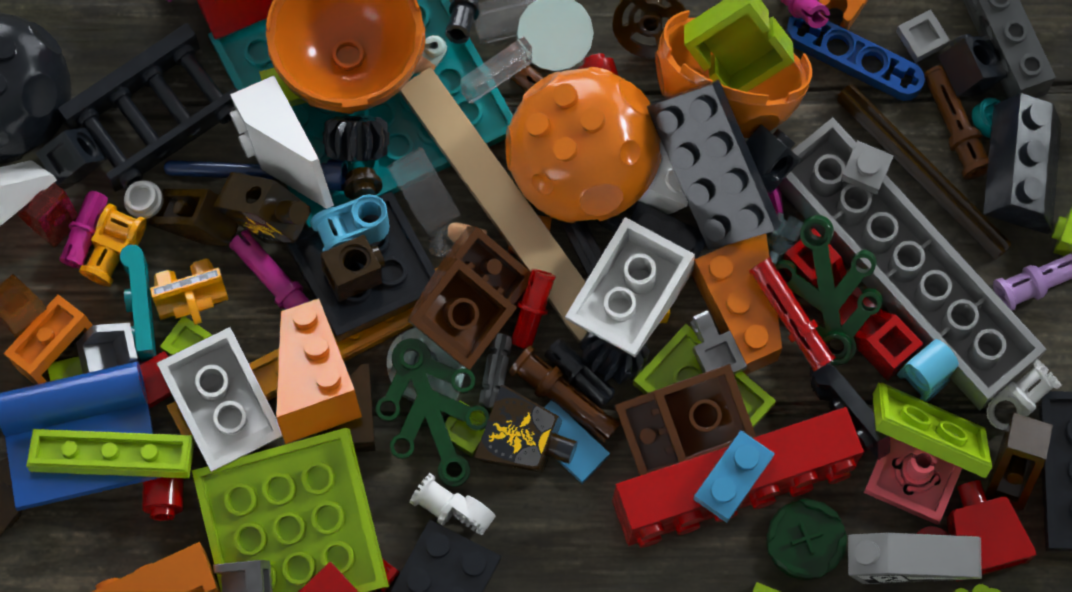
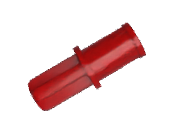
[512,268,556,348]

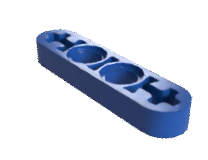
[785,16,925,101]

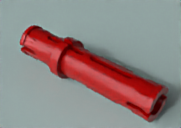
[749,257,836,372]

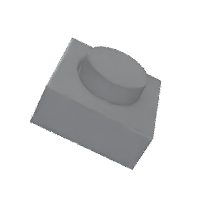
[896,9,951,63]
[840,140,894,195]

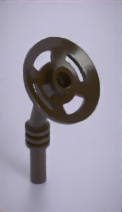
[612,0,689,58]

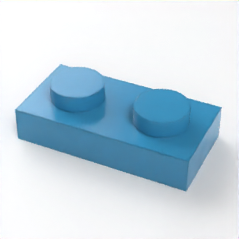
[693,431,775,523]

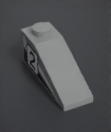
[848,533,982,584]

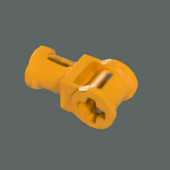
[79,203,147,287]

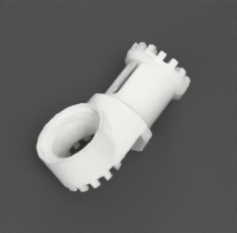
[987,359,1062,430]
[409,473,496,535]

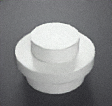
[124,180,163,219]

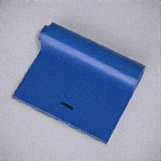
[0,361,161,511]

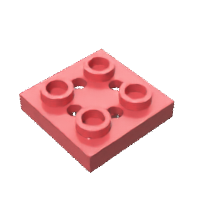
[863,437,962,525]

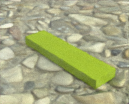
[26,429,195,478]

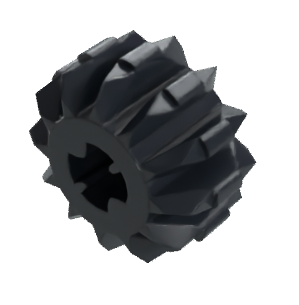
[322,115,390,162]
[580,331,650,384]

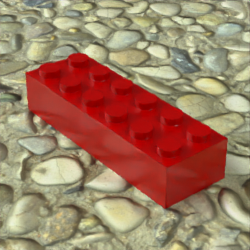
[612,407,864,548]

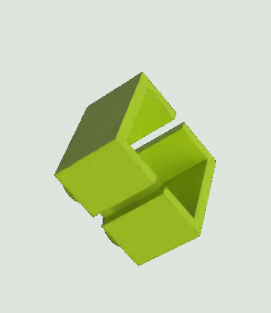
[684,0,794,92]

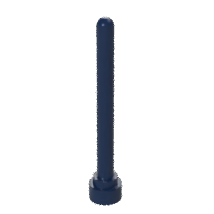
[164,159,349,191]

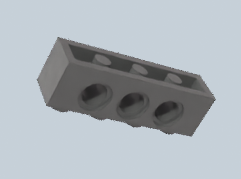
[963,0,1056,99]

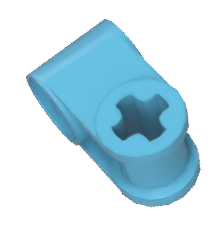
[310,194,390,252]
[897,339,959,402]

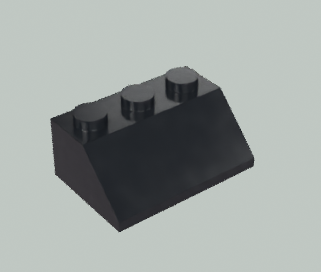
[983,93,1062,234]

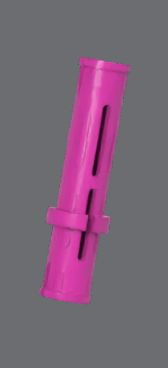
[229,230,310,309]

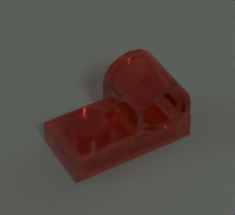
[17,183,78,248]

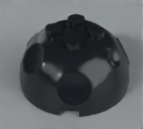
[0,13,72,164]

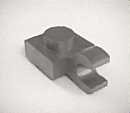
[690,311,747,375]

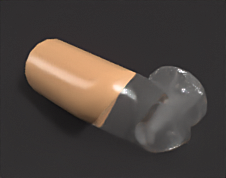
[428,222,487,257]

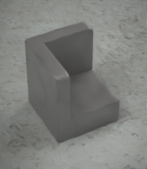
[76,323,137,374]
[213,560,273,592]

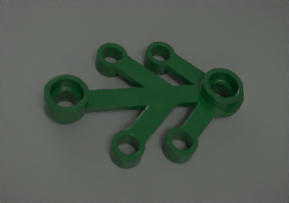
[775,215,883,366]
[376,338,489,488]

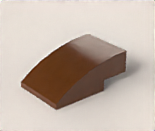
[407,226,531,370]
[615,364,756,476]

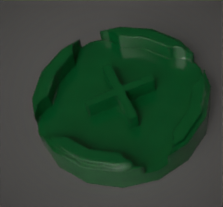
[766,499,848,580]

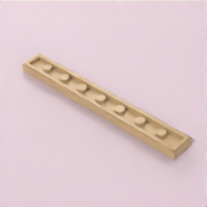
[399,67,587,343]

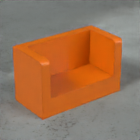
[3,295,93,385]

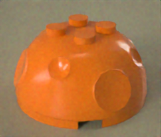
[266,0,425,114]
[655,9,812,138]
[505,67,662,223]

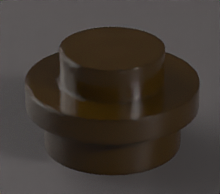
[343,167,383,200]

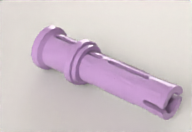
[993,253,1072,311]

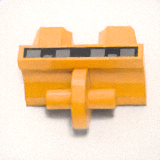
[150,258,229,325]

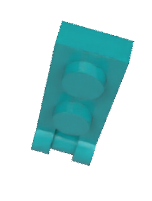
[120,245,157,362]

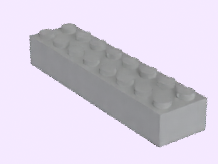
[778,117,1047,411]

